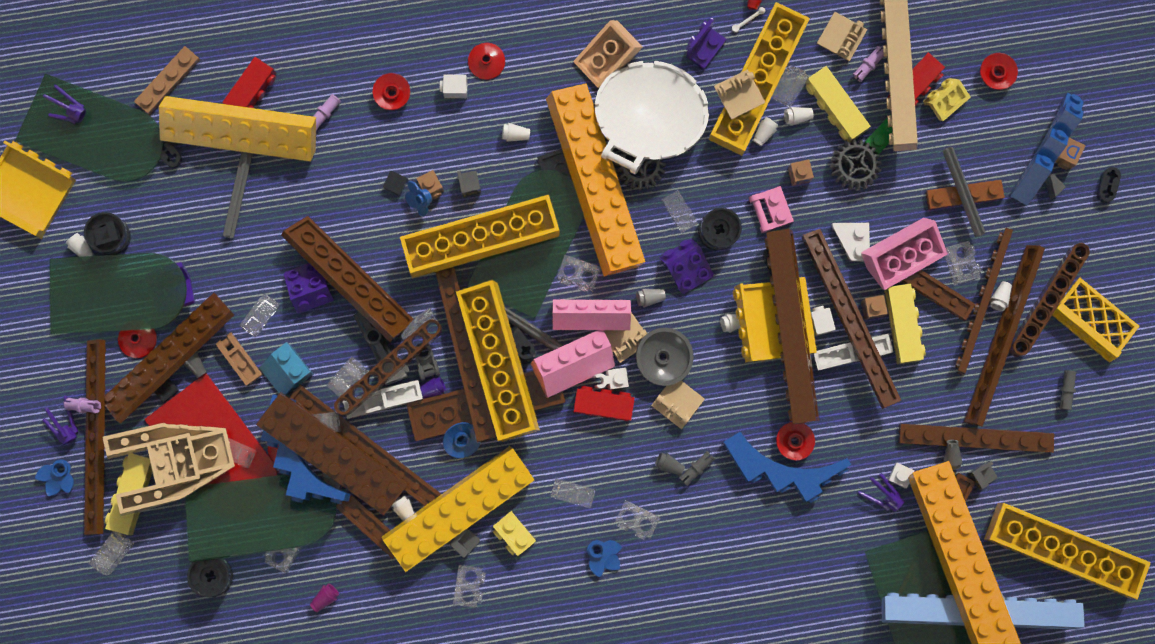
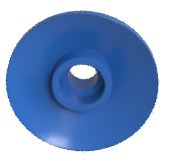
[443,422,481,458]

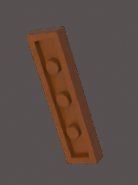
[926,180,1005,210]

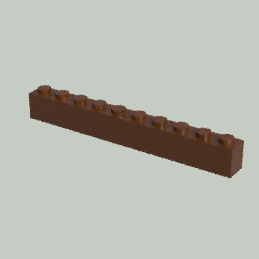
[765,229,820,424]

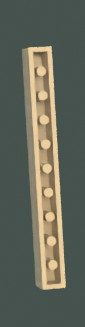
[880,0,918,151]

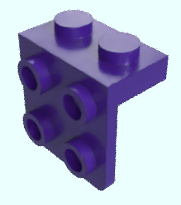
[659,238,713,294]
[284,263,334,313]

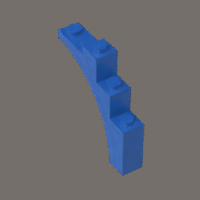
[1011,92,1084,205]
[261,394,350,504]
[722,432,851,503]

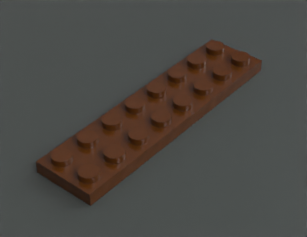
[281,216,415,342]
[105,293,234,424]
[406,371,566,441]
[256,392,408,515]

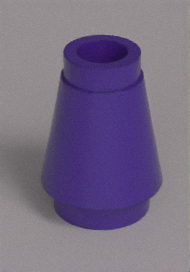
[420,377,446,400]

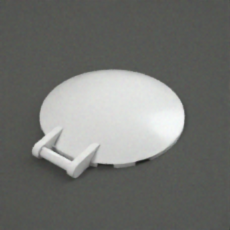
[595,61,709,174]

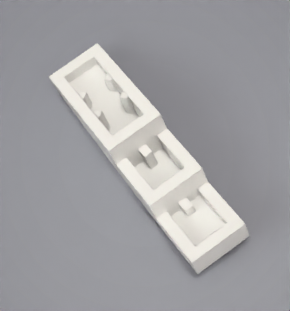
[814,334,893,371]
[343,380,423,419]

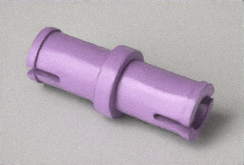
[852,46,884,82]
[313,94,341,130]
[64,398,101,413]

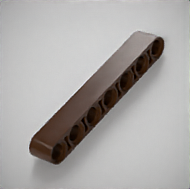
[1009,243,1090,357]
[334,319,442,416]

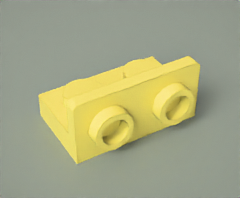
[923,78,971,121]
[493,511,536,556]

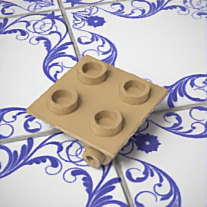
[817,12,867,61]
[714,69,765,120]
[604,312,647,363]
[651,381,705,429]

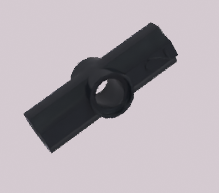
[353,311,391,363]

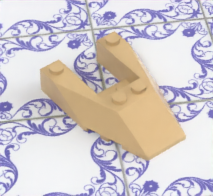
[103,423,235,516]

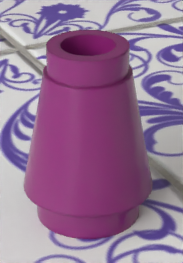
[310,583,339,612]

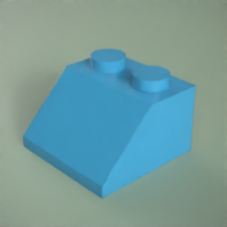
[259,342,313,396]

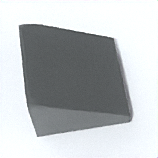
[1045,174,1066,200]

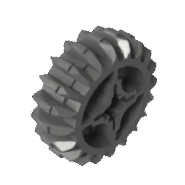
[830,139,882,191]
[615,150,666,190]

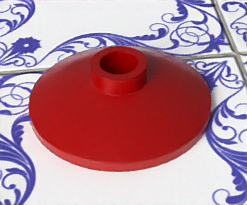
[468,43,505,80]
[980,53,1018,90]
[372,73,410,110]
[118,320,157,358]
[776,422,815,460]

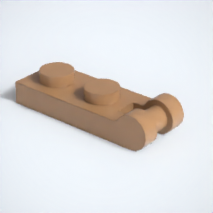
[216,332,263,386]

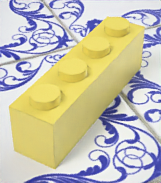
[805,66,871,143]
[885,284,926,364]
[105,454,153,535]

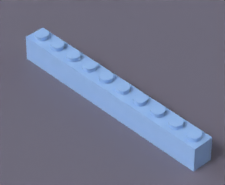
[881,593,1084,630]

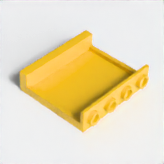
[0,141,76,239]
[733,277,817,363]

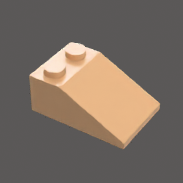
[573,20,643,88]

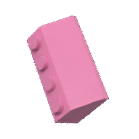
[861,218,948,290]
[553,299,631,330]
[530,330,615,398]

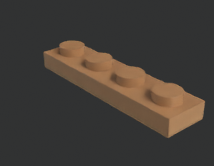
[134,46,200,115]

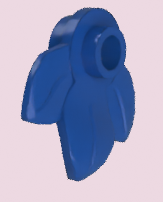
[405,181,432,217]
[35,459,74,496]
[587,540,622,577]

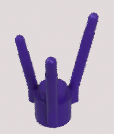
[43,85,86,124]
[43,395,79,445]
[858,473,904,512]

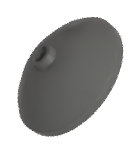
[636,328,694,386]

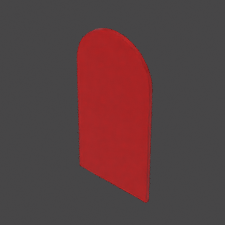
[144,373,278,520]

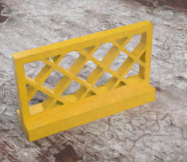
[1052,277,1139,362]

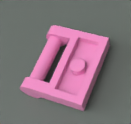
[749,186,794,233]

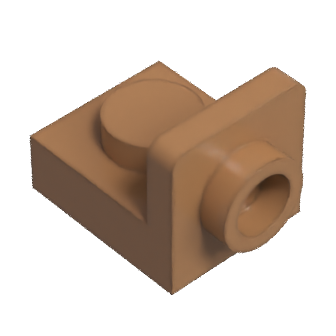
[416,170,444,200]

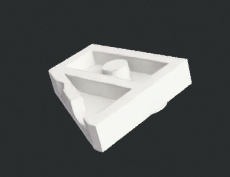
[831,223,870,262]

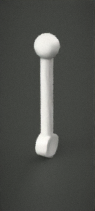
[732,7,765,33]

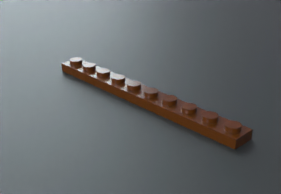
[801,229,902,409]
[964,245,1045,427]
[436,267,496,443]
[84,339,106,535]
[290,385,441,506]

